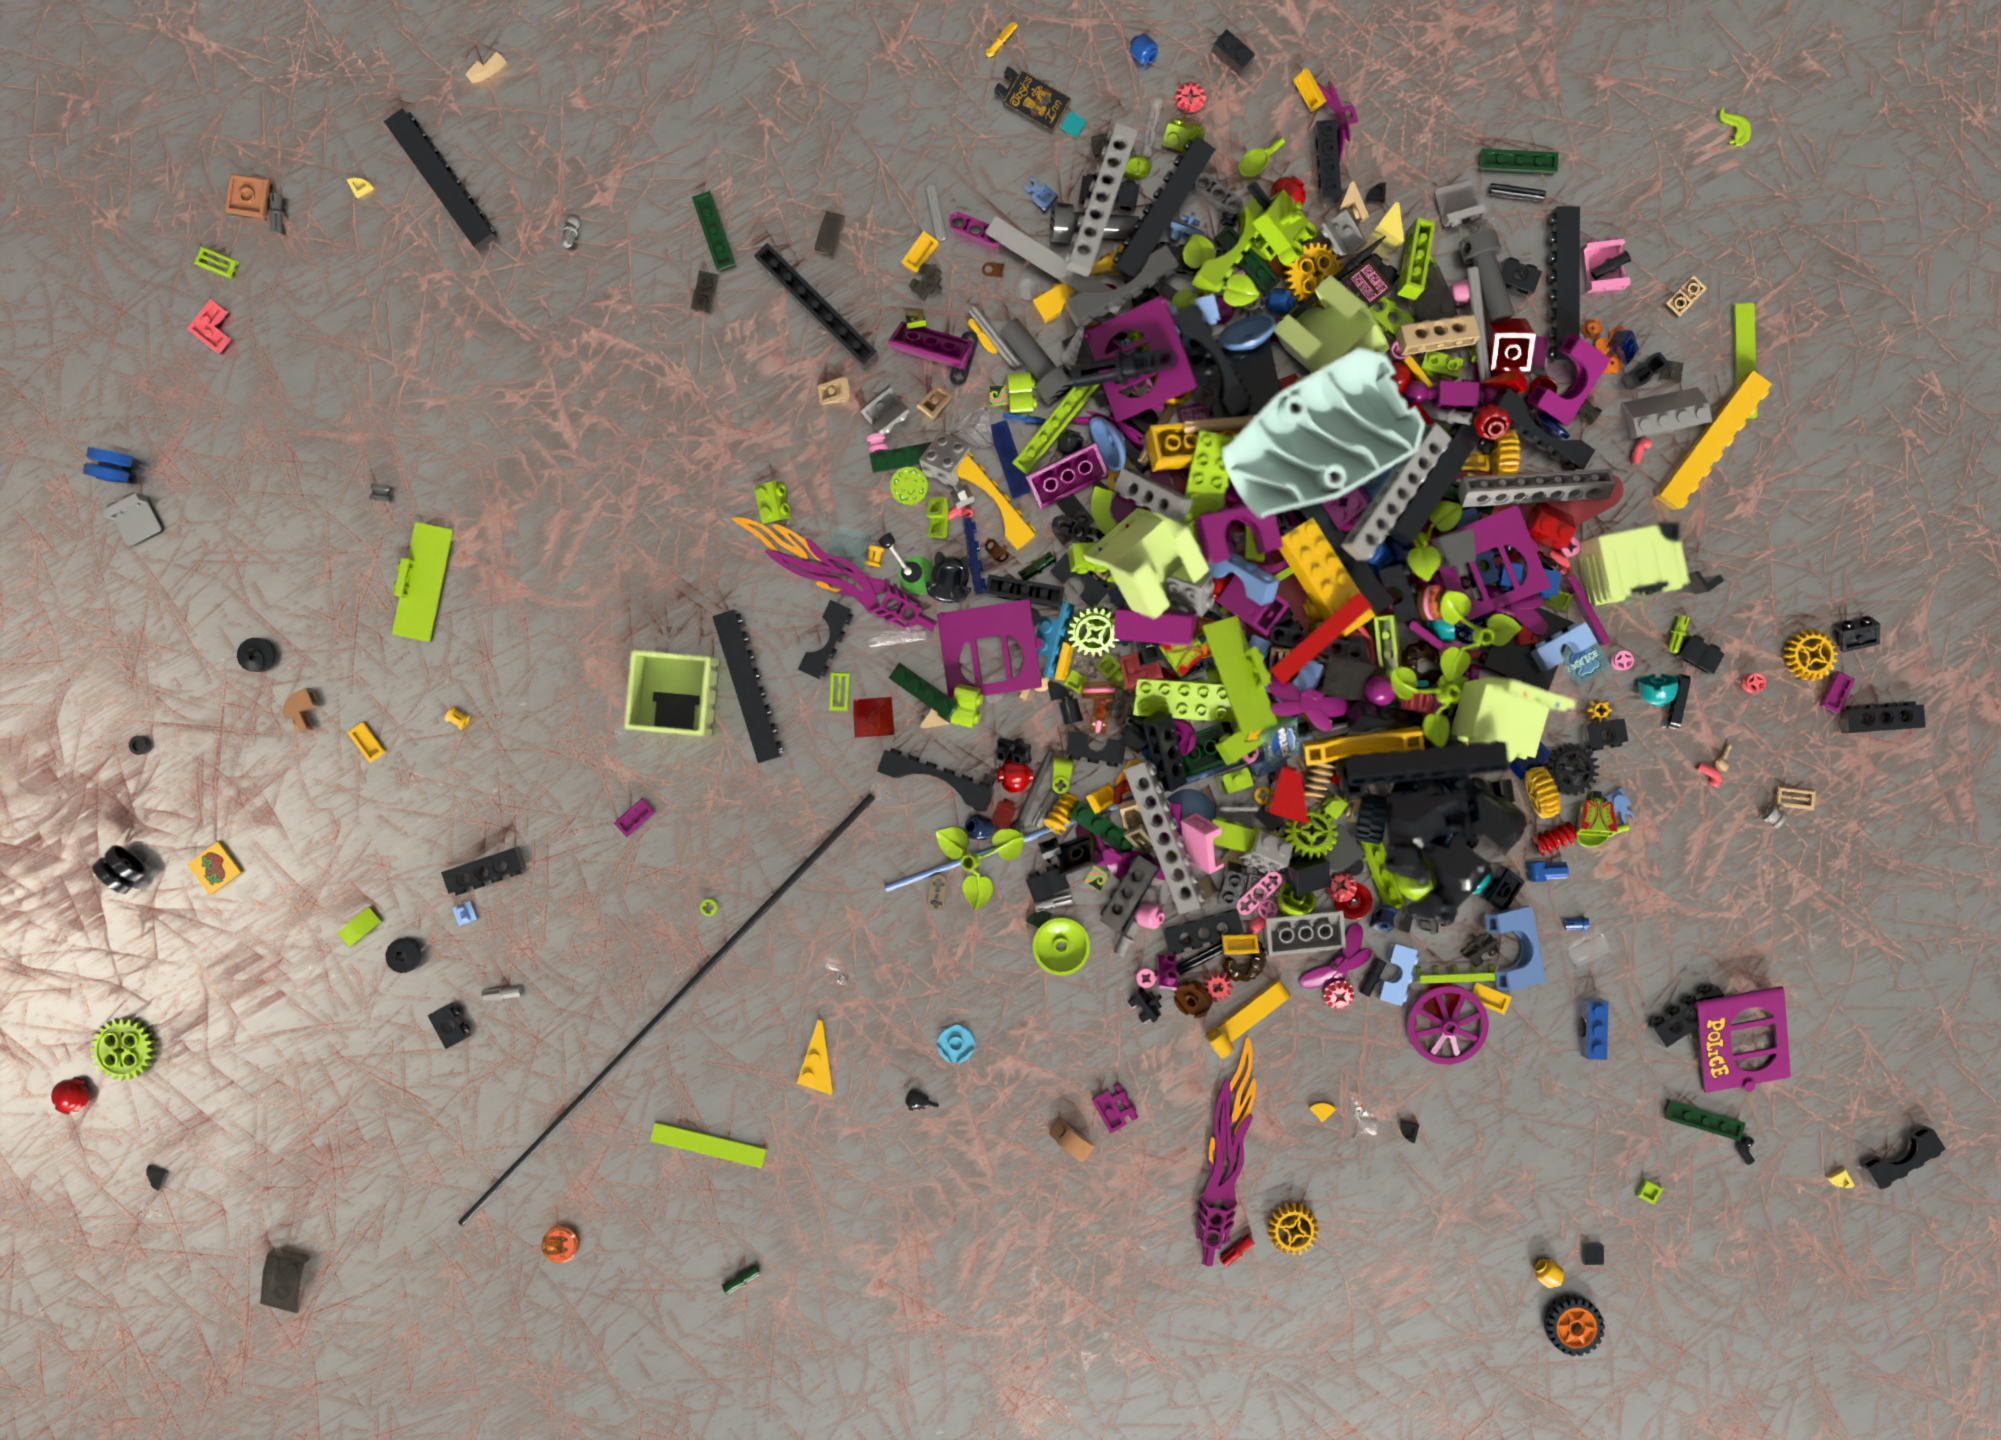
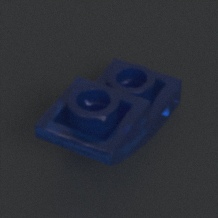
[1509,741,1553,780]

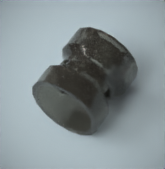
[1575,399,1602,425]

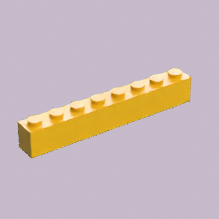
[1655,370,1772,510]

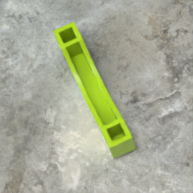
[1192,196,1262,295]

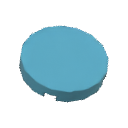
[937,1024,975,1063]

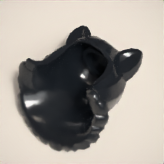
[926,551,971,603]

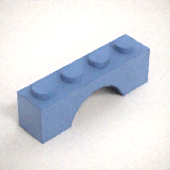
[1207,551,1279,605]

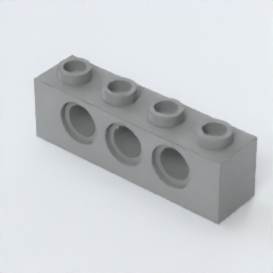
[1114,468,1193,521]

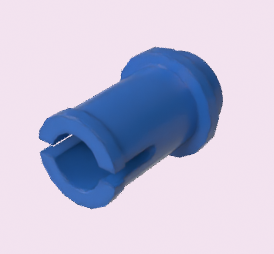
[1563,916,1589,931]

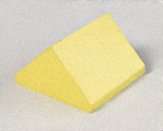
[1372,202,1404,251]

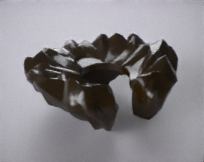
[1401,640,1441,687]
[1222,941,1267,982]

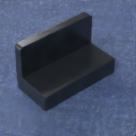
[1687,571,1725,594]

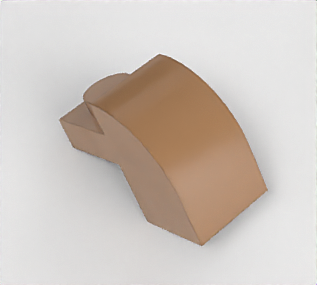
[283,688,320,733]
[1049,1118,1095,1162]

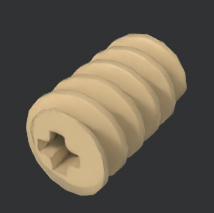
[1303,763,1335,803]

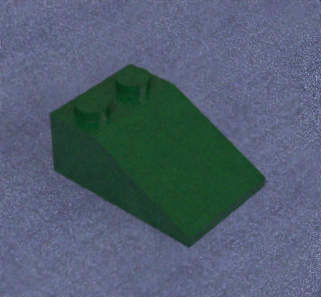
[1181,722,1233,776]

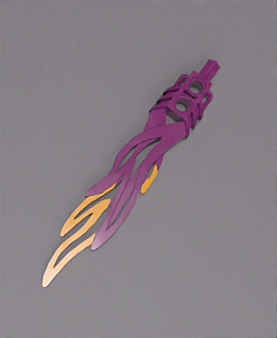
[732,517,938,631]
[1196,1036,1256,1266]

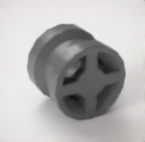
[369,483,391,502]

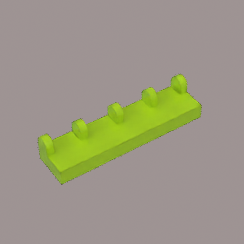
[1357,841,1405,909]
[1416,963,1496,983]

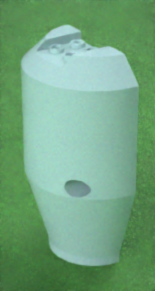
[1222,348,1425,518]

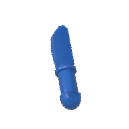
[1003,413,1046,425]

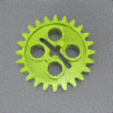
[90,1017,156,1081]

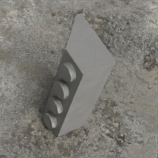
[1622,387,1712,440]
[1264,910,1346,956]

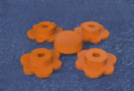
[1580,318,1630,374]

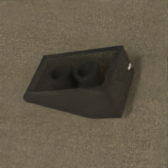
[1399,261,1458,324]
[1320,655,1386,704]
[260,1247,313,1313]

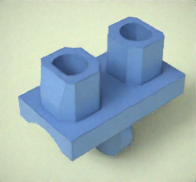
[1170,212,1205,244]

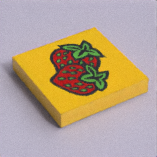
[187,841,243,895]

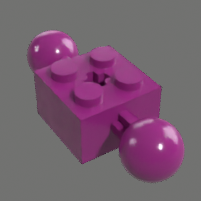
[1404,378,1502,412]
[1321,476,1373,541]

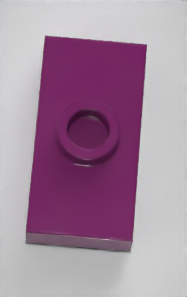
[1819,671,1855,714]
[614,797,656,837]

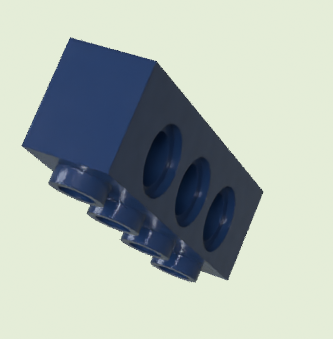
[1453,507,1500,589]

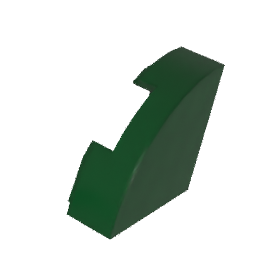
[1026,911,1052,928]

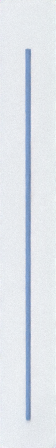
[884,687,1439,892]

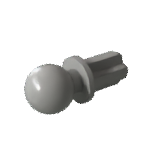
[561,215,581,248]

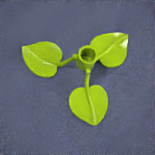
[1170,234,1259,310]
[1376,501,1462,581]
[1440,591,1522,682]
[1390,667,1469,747]
[936,827,1025,910]

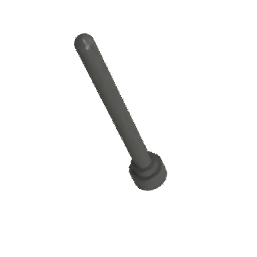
[1008,749,1055,834]

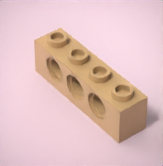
[1396,315,1480,356]

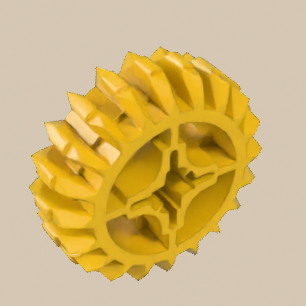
[1490,429,1520,475]
[1783,629,1838,681]
[1524,766,1561,818]
[1267,1202,1320,1256]

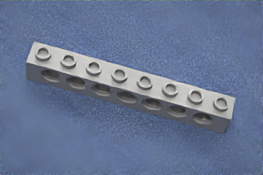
[1065,123,1138,277]
[1341,423,1452,560]
[1457,469,1616,507]
[1124,759,1206,915]

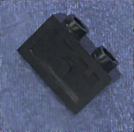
[1834,616,1880,652]

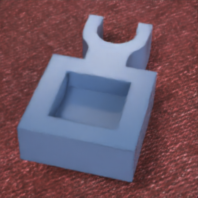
[1023,177,1058,211]
[1603,787,1635,823]

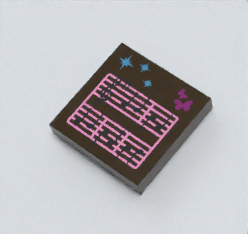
[1339,259,1393,309]

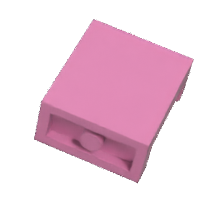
[1581,237,1630,293]
[1181,813,1224,874]

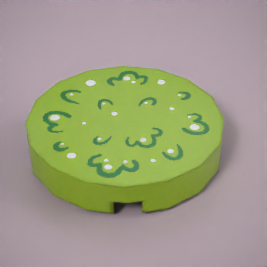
[890,467,928,505]

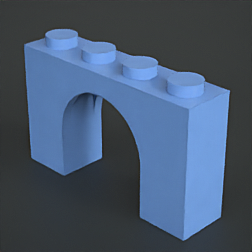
[1248,634,1326,702]
[1484,906,1546,991]

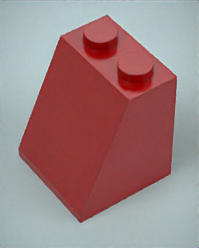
[1486,318,1535,371]
[1526,502,1577,550]
[1264,764,1308,824]

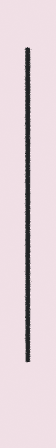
[458,794,876,1227]

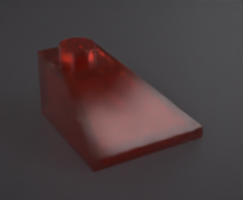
[853,697,895,738]

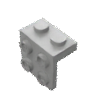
[1434,180,1486,227]
[1321,210,1368,256]
[859,385,910,435]
[919,432,971,486]
[101,492,162,546]
[1167,572,1215,617]
[1216,803,1258,829]
[1237,831,1293,874]

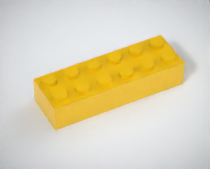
[1145,423,1245,471]
[1279,518,1375,639]

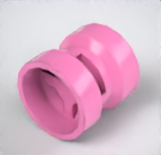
[1388,341,1408,362]

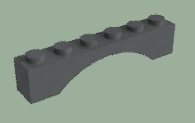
[1065,245,1179,327]

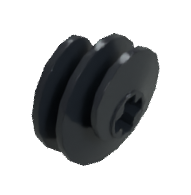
[237,638,276,672]
[385,937,422,973]

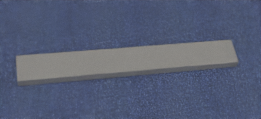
[985,216,1122,316]

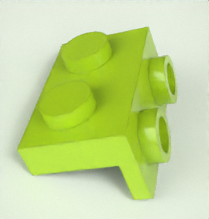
[1162,118,1206,152]
[1418,351,1464,381]
[754,481,791,524]

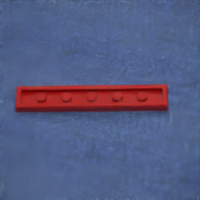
[1270,592,1372,685]

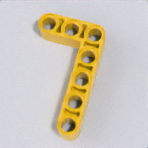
[1205,979,1291,1058]

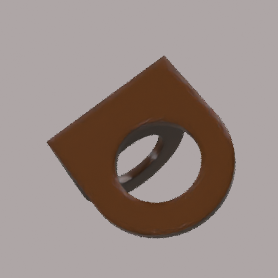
[982,262,1005,278]
[985,539,1009,562]

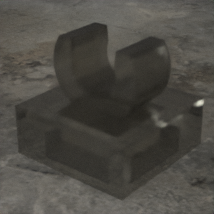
[1660,360,1683,383]

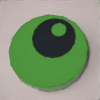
[898,556,934,595]

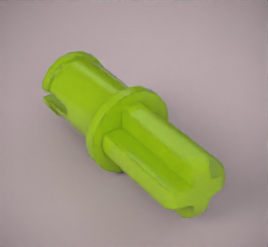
[1668,615,1690,653]

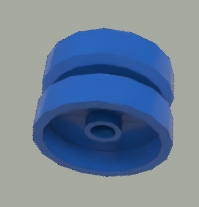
[83,447,133,483]

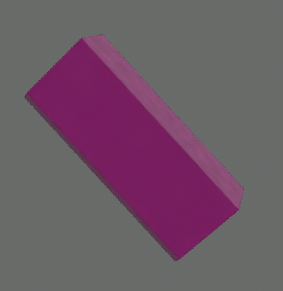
[888,321,974,370]
[1026,442,1109,509]
[1114,605,1198,647]

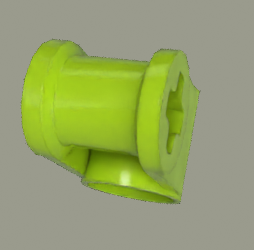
[1052,757,1073,794]

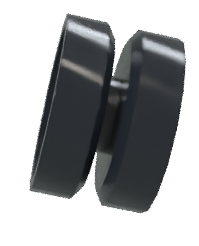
[92,845,147,894]

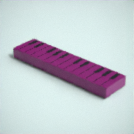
[1562,574,1610,646]

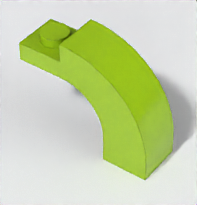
[1091,486,1118,535]

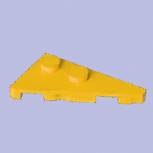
[797,1019,833,1095]

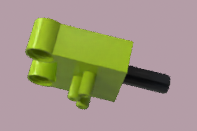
[1247,181,1317,265]

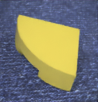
[347,177,374,198]
[1826,1168,1855,1188]

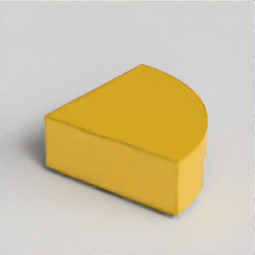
[1309,1103,1336,1122]

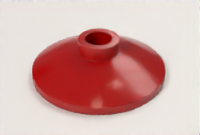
[1334,883,1373,920]

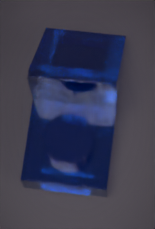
[1606,330,1639,364]

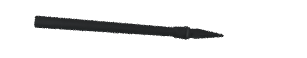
[1269,236,1386,340]

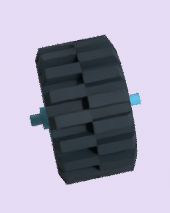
[1353,793,1387,845]

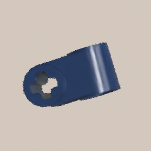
[1369,905,1398,934]

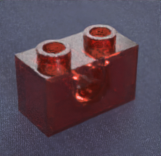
[990,798,1017,830]

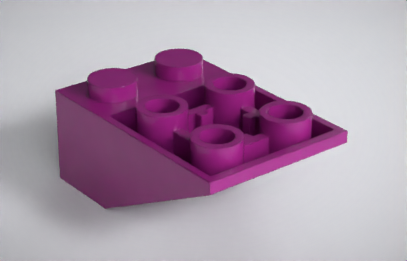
[1216,574,1290,636]

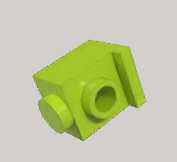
[1250,234,1276,261]
[1318,792,1348,820]

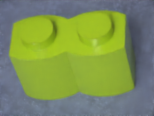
[1008,372,1037,414]
[951,683,984,728]

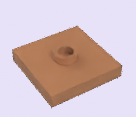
[225,173,271,219]

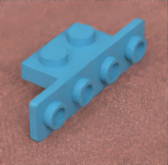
[1036,601,1075,679]

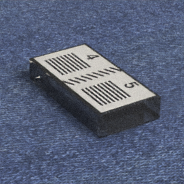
[1244,873,1286,898]

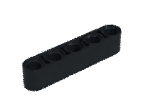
[1269,626,1365,661]

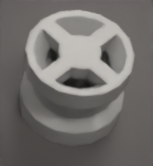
[1762,804,1788,828]

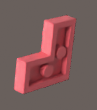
[187,299,231,354]
[1119,652,1164,692]

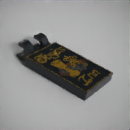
[994,66,1072,133]

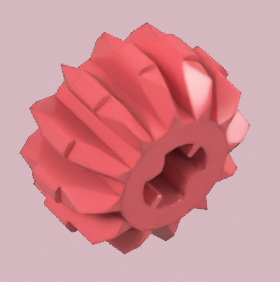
[1400,692,1434,714]
[1201,970,1233,1003]

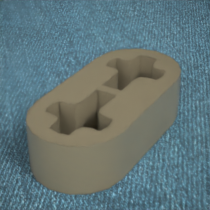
[928,874,947,911]

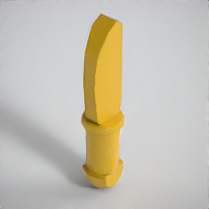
[986,22,1017,57]
[967,318,997,354]

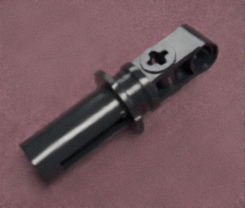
[1071,349,1178,388]

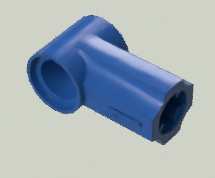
[1528,861,1569,882]

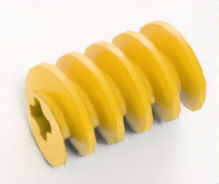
[1043,792,1081,835]

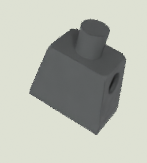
[1431,529,1476,577]

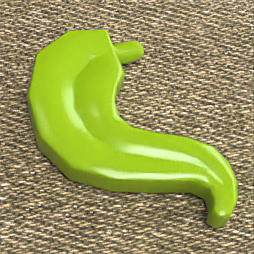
[1718,107,1751,146]

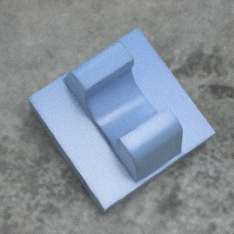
[452,901,478,926]

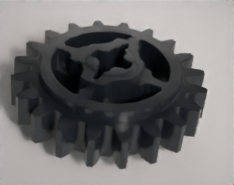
[1545,743,1600,796]

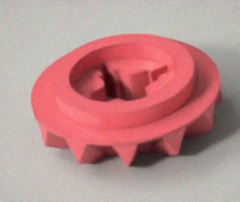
[1175,81,1206,113]
[1326,871,1357,902]
[1324,981,1354,1010]

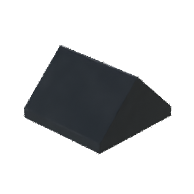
[1059,833,1104,876]
[1283,854,1330,897]
[1479,866,1525,911]

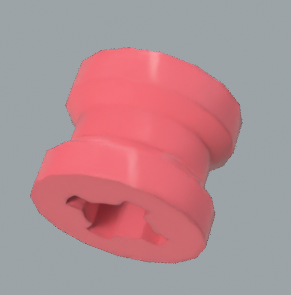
[1741,673,1766,692]

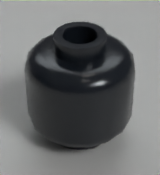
[1057,430,1084,457]

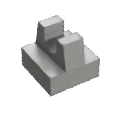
[950,481,975,509]

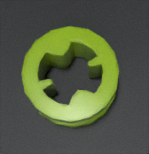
[700,899,719,916]

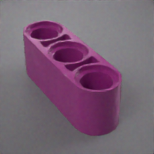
[949,212,1001,249]

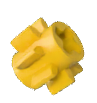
[1586,698,1612,722]

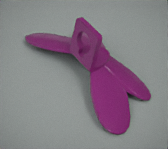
[1316,81,1358,162]
[1071,411,1145,453]
[1474,584,1548,635]
[1267,676,1348,732]
[1075,824,1153,880]
[1299,923,1372,994]

